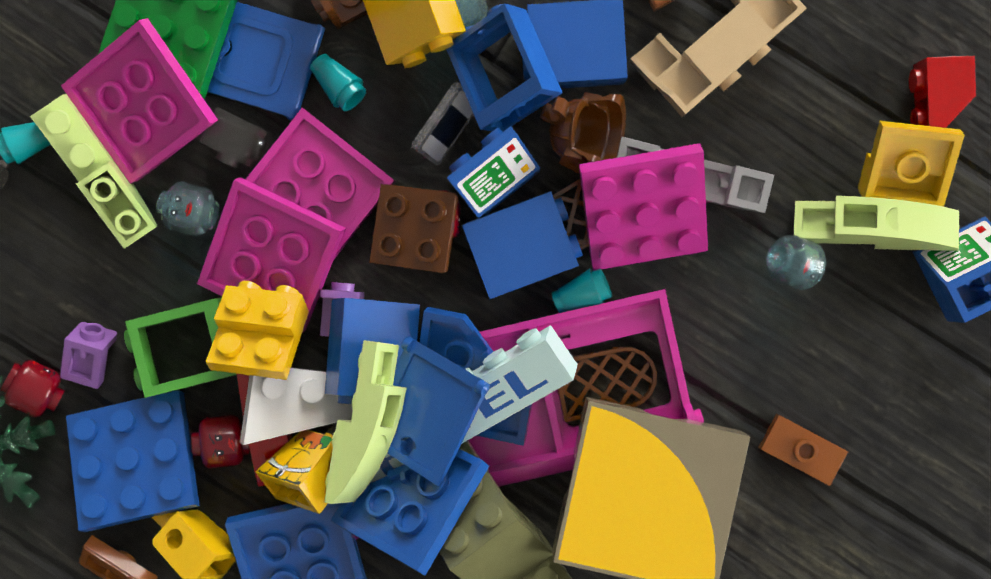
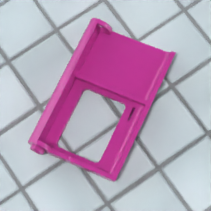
[469,289,704,487]

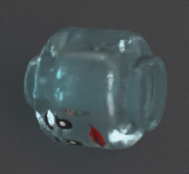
[157,181,220,237]
[766,235,826,290]

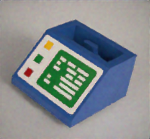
[447,126,540,219]
[913,217,991,323]

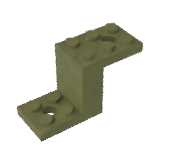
[439,440,572,579]

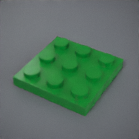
[98,0,237,100]

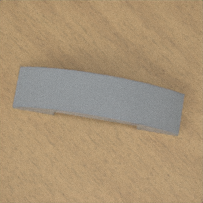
[616,137,774,213]

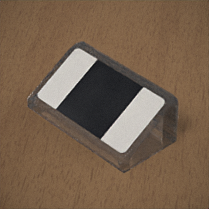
[412,81,474,165]

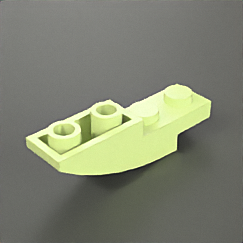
[30,94,157,249]
[794,196,959,251]
[325,340,407,504]

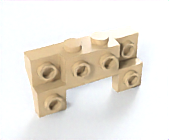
[629,0,807,117]

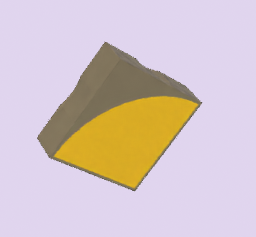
[552,397,750,579]

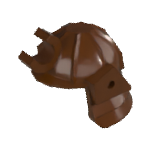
[540,92,626,174]

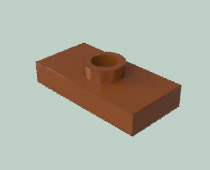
[758,414,848,486]
[79,535,158,579]

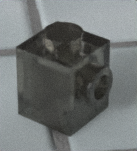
[200,107,267,168]

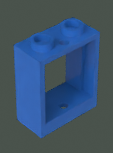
[446,3,563,132]

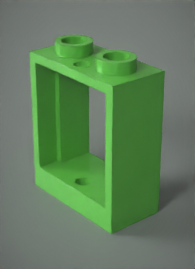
[124,298,237,398]

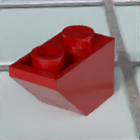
[909,56,976,128]

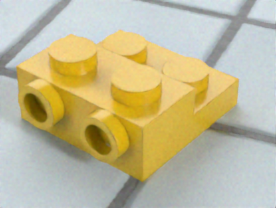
[858,121,965,207]
[206,281,309,380]

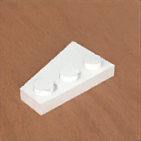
[240,368,353,445]

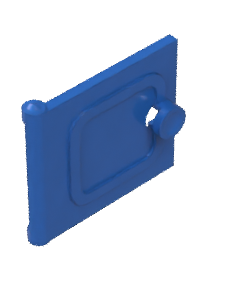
[207,2,326,121]
[387,337,490,486]

